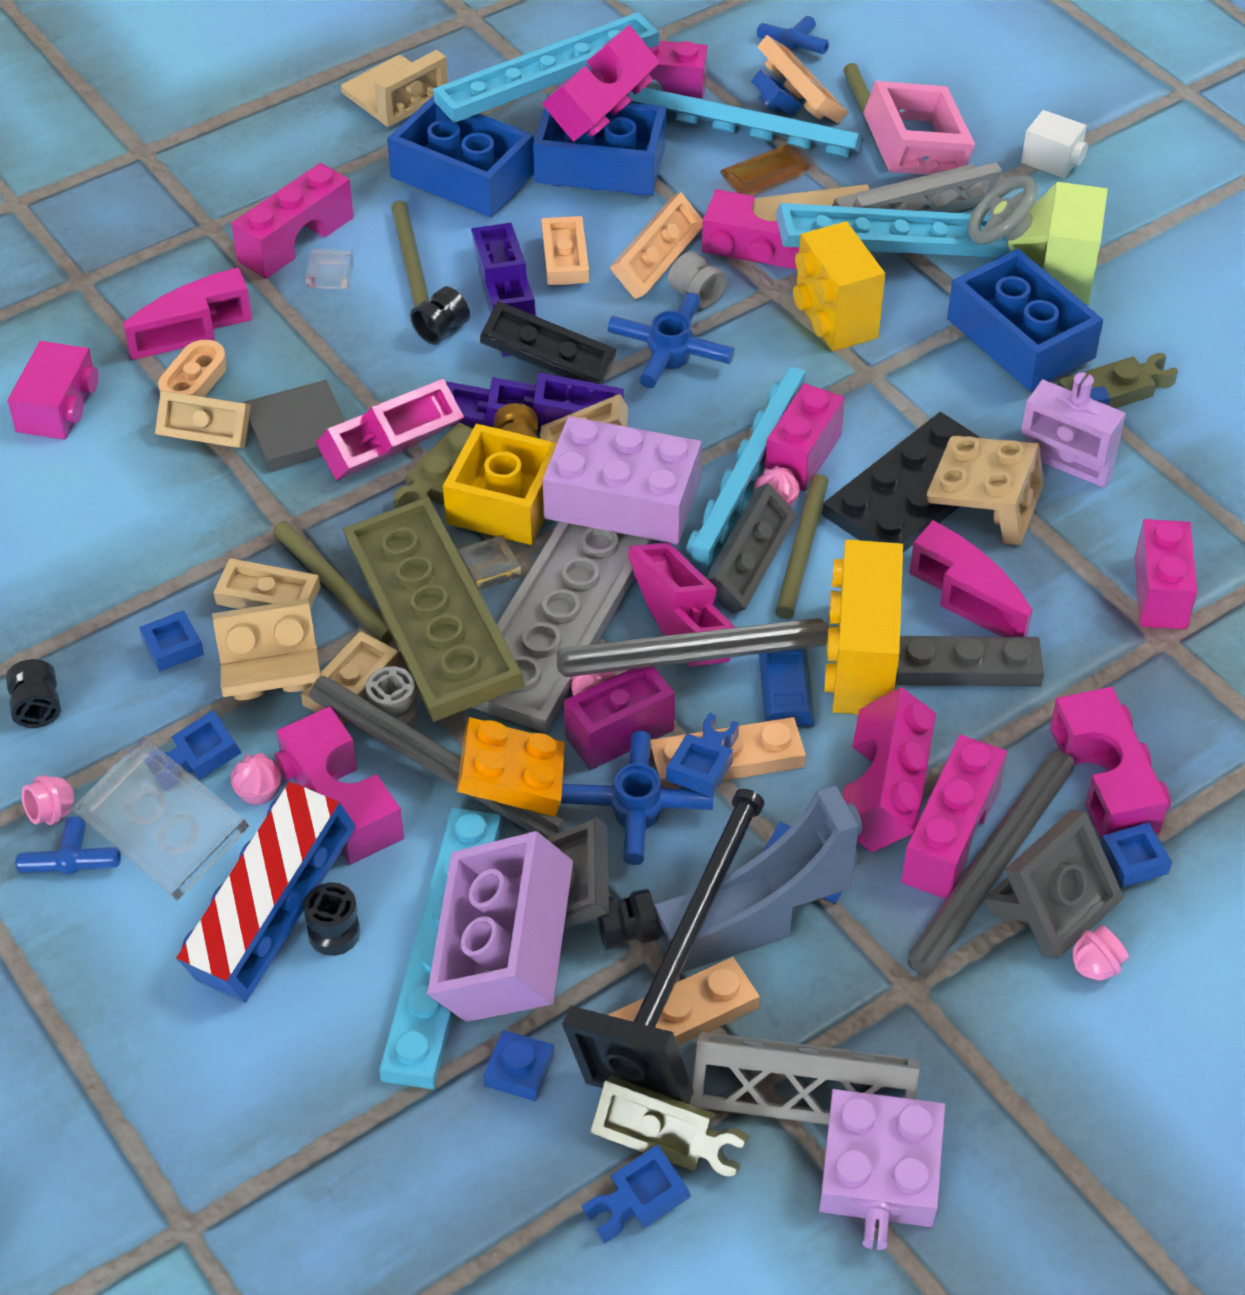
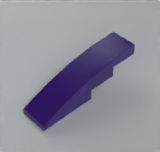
[471,223,537,357]
[446,373,624,433]

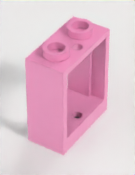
[863,81,975,175]

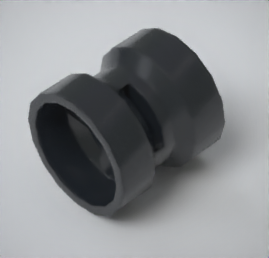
[410,286,470,345]
[6,659,61,728]
[303,882,361,956]
[597,888,659,951]

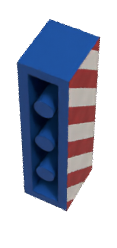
[176,781,356,1003]

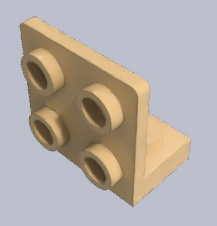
[341,50,448,127]
[927,436,1044,545]
[212,598,321,700]

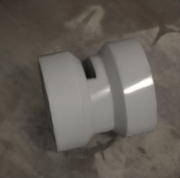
[668,251,727,309]
[366,666,418,728]

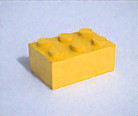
[824,540,903,714]

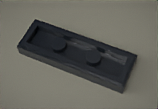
[480,301,617,384]

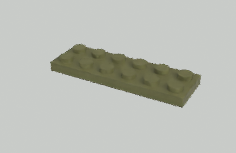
[342,496,525,722]

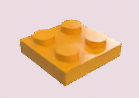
[457,717,565,817]

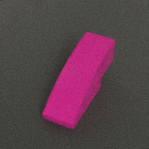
[123,267,252,360]
[315,378,464,481]
[909,520,1033,637]
[628,543,736,667]

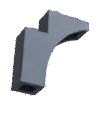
[654,785,862,973]

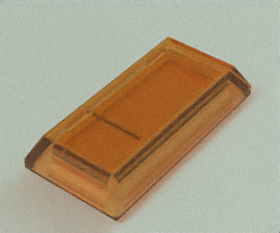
[721,144,810,196]

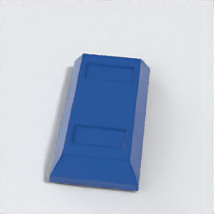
[759,648,814,727]

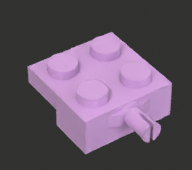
[1021,372,1126,488]
[819,1089,945,1250]

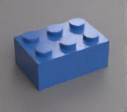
[533,95,666,195]
[387,96,534,217]
[947,248,1104,392]

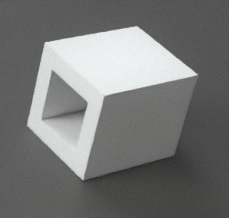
[1021,110,1088,179]

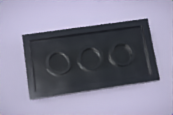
[822,412,981,553]

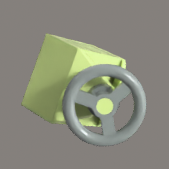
[967,175,1108,306]

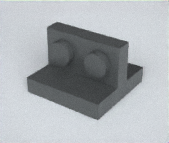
[984,810,1124,959]

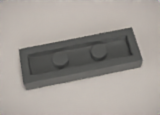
[706,483,797,614]
[896,636,1044,686]

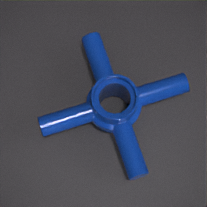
[608,293,735,388]
[561,731,714,865]

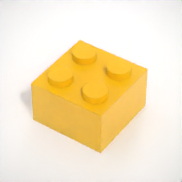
[793,221,885,352]
[443,424,557,545]

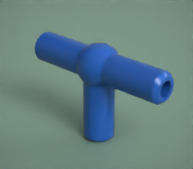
[757,16,829,54]
[15,816,121,875]

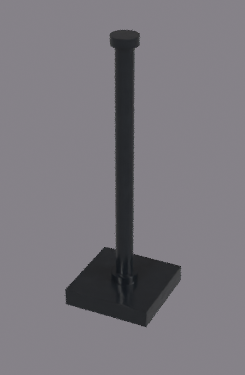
[562,789,765,1104]

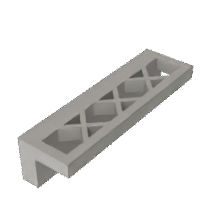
[832,162,1002,213]
[690,1032,920,1125]

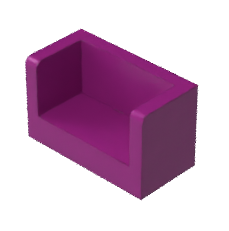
[564,667,675,771]

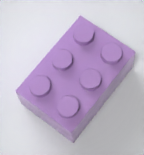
[542,416,702,544]
[427,831,573,1022]

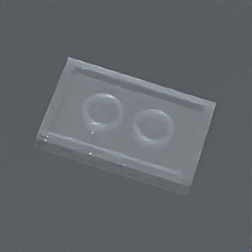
[72,736,249,901]

